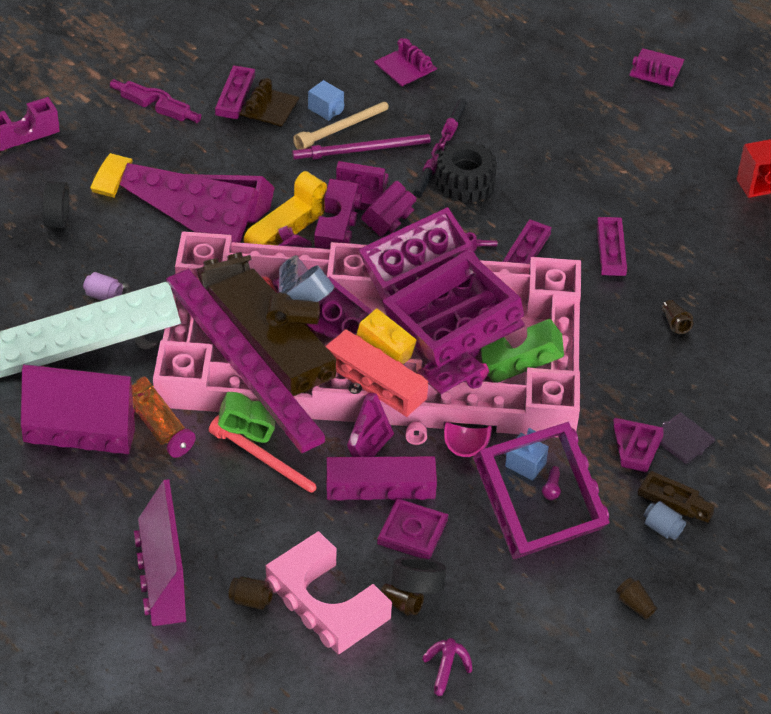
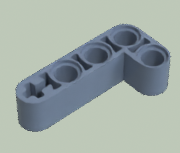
[279,255,334,302]

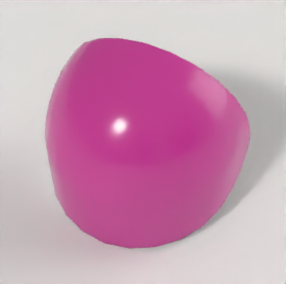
[444,422,492,457]

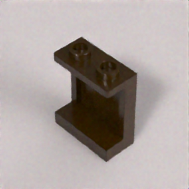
[197,252,252,293]

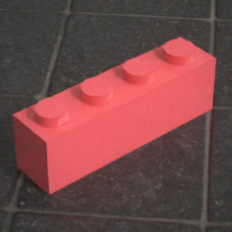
[325,329,428,417]

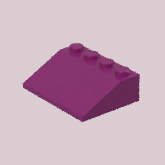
[21,364,135,454]
[134,479,186,626]

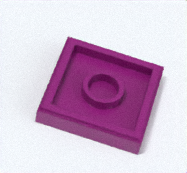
[377,498,448,560]

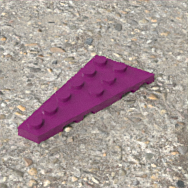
[119,163,258,243]

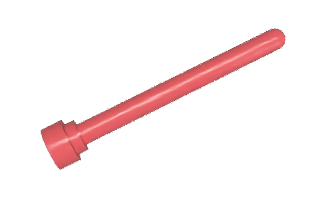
[209,415,316,493]

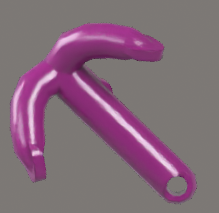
[422,638,472,696]

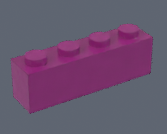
[326,456,437,501]

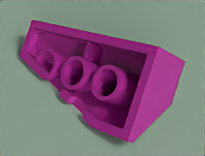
[187,174,275,223]

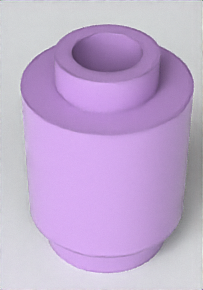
[83,272,123,301]

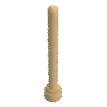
[293,102,389,150]

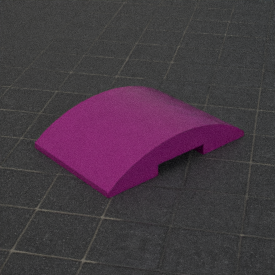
[359,207,525,364]

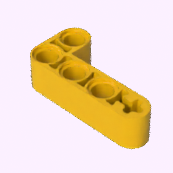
[244,171,327,246]

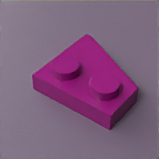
[347,393,394,457]
[613,418,664,472]

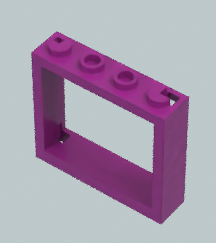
[382,250,525,368]
[473,421,610,560]

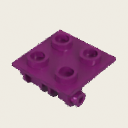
[374,38,437,86]
[629,48,685,87]
[416,352,486,394]

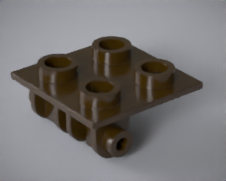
[239,78,299,126]

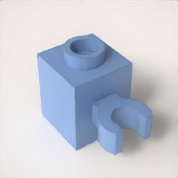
[504,428,549,481]

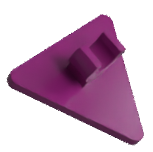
[278,225,312,248]

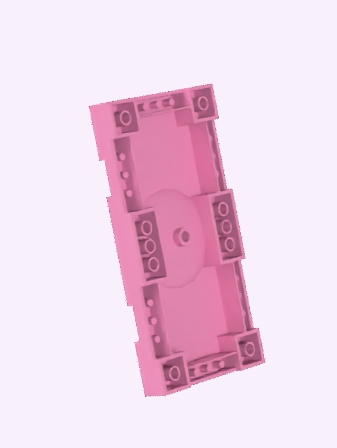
[153,232,581,437]

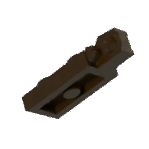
[638,471,715,522]

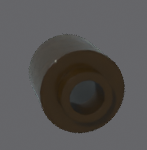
[229,576,273,610]

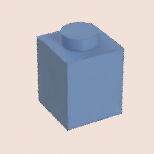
[308,80,344,121]

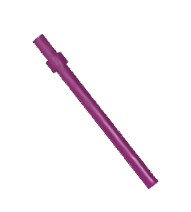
[292,134,431,160]

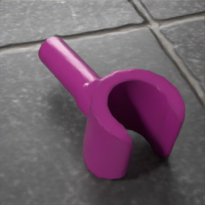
[465,232,497,251]

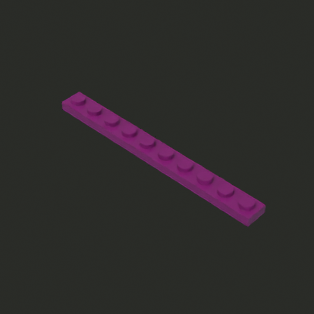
[166,268,325,453]

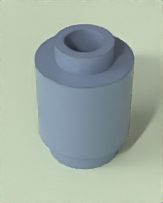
[643,501,686,540]

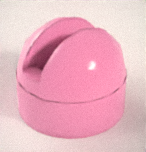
[406,422,427,445]

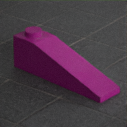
[307,276,373,339]

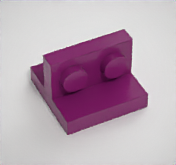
[336,161,388,210]

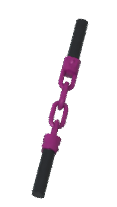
[413,98,467,198]

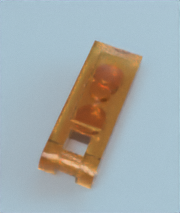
[132,376,185,445]

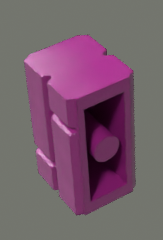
[361,181,416,237]

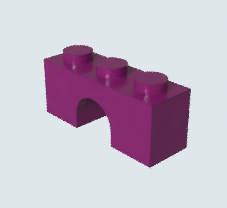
[0,97,60,151]
[314,179,362,249]

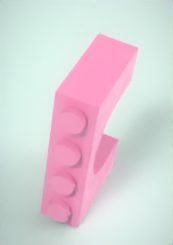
[265,531,392,655]

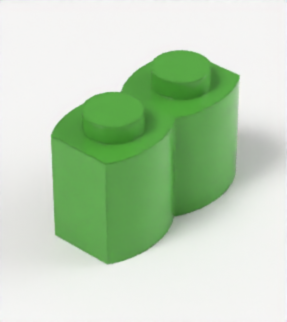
[218,392,275,443]

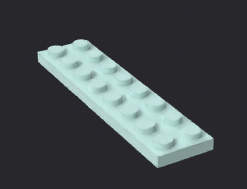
[0,282,181,378]

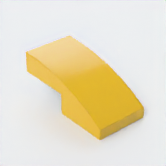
[90,153,133,198]

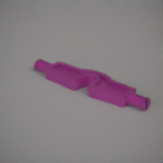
[110,79,201,123]

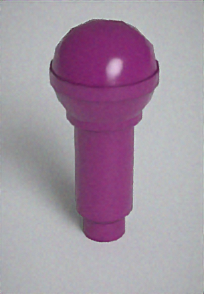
[542,466,561,500]

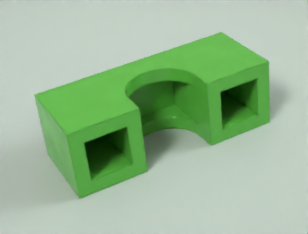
[481,319,564,383]

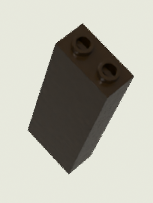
[209,268,336,396]

